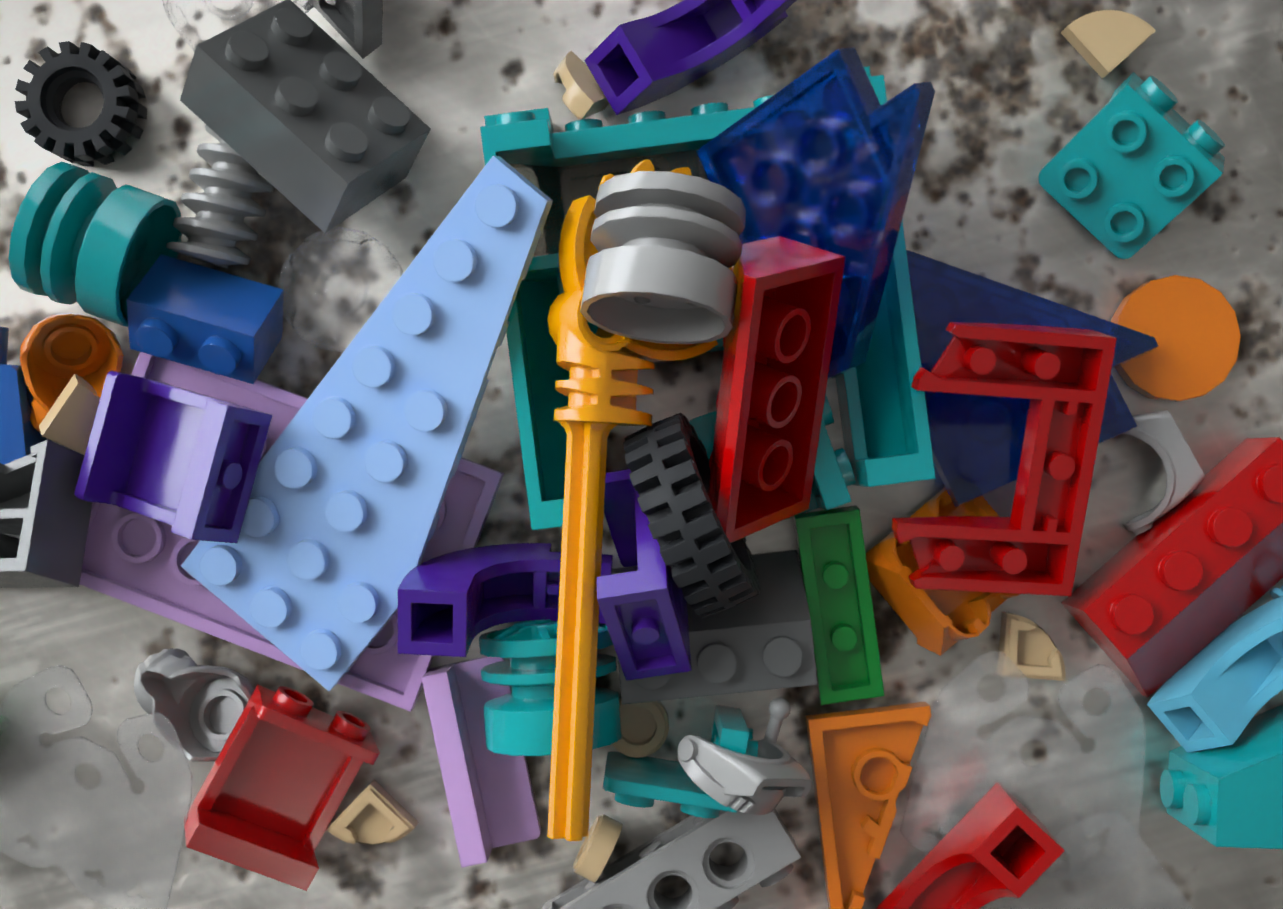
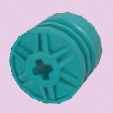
[8,161,182,327]
[479,619,622,756]

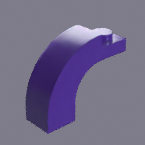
[584,0,797,115]
[398,543,613,657]

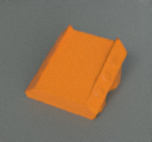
[866,475,1020,656]

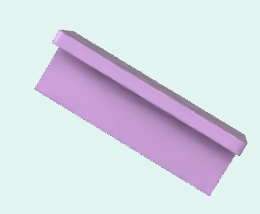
[421,656,541,868]

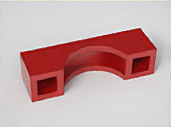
[875,782,1065,909]

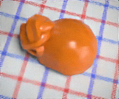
[20,313,124,433]

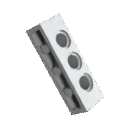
[542,809,801,909]

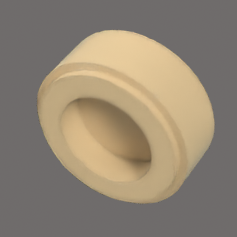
[612,696,669,758]
[573,814,623,883]

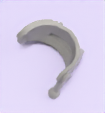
[1100,410,1206,535]
[677,698,812,815]

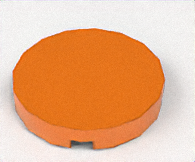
[1109,275,1241,402]

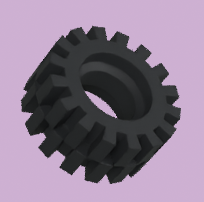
[14,41,147,167]

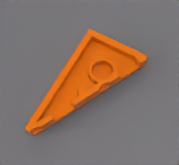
[806,702,931,909]

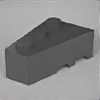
[0,440,92,588]

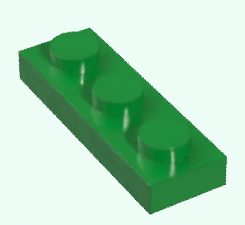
[794,505,885,705]

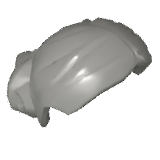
[134,648,254,761]

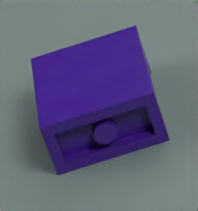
[74,371,272,543]
[596,469,692,681]

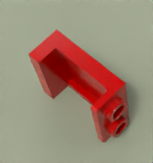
[184,684,380,891]

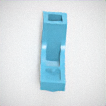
[1147,595,1283,753]

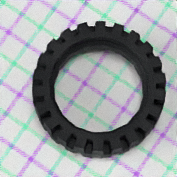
[623,413,761,618]

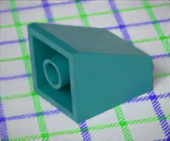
[1160,704,1283,849]

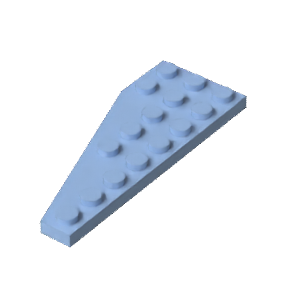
[181,156,553,691]

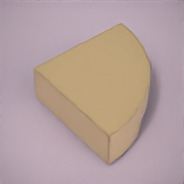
[1061,10,1156,79]
[553,51,609,120]
[39,374,100,455]
[997,611,1066,681]
[326,779,419,844]

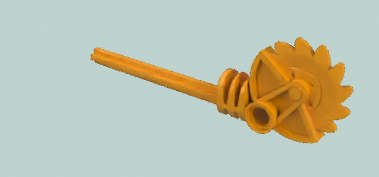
[547,159,742,841]

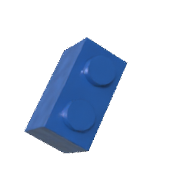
[127,254,284,384]

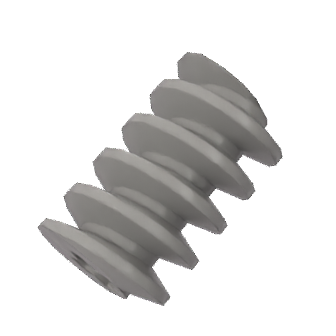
[165,125,274,269]

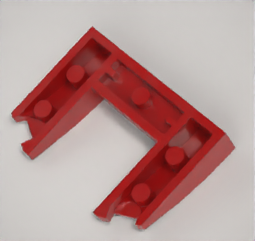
[892,322,1117,596]

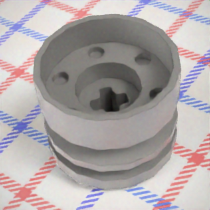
[580,171,746,345]

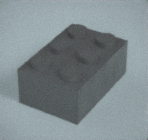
[180,0,431,233]

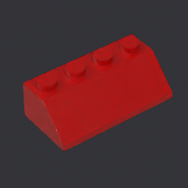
[708,236,846,543]
[1061,437,1283,698]

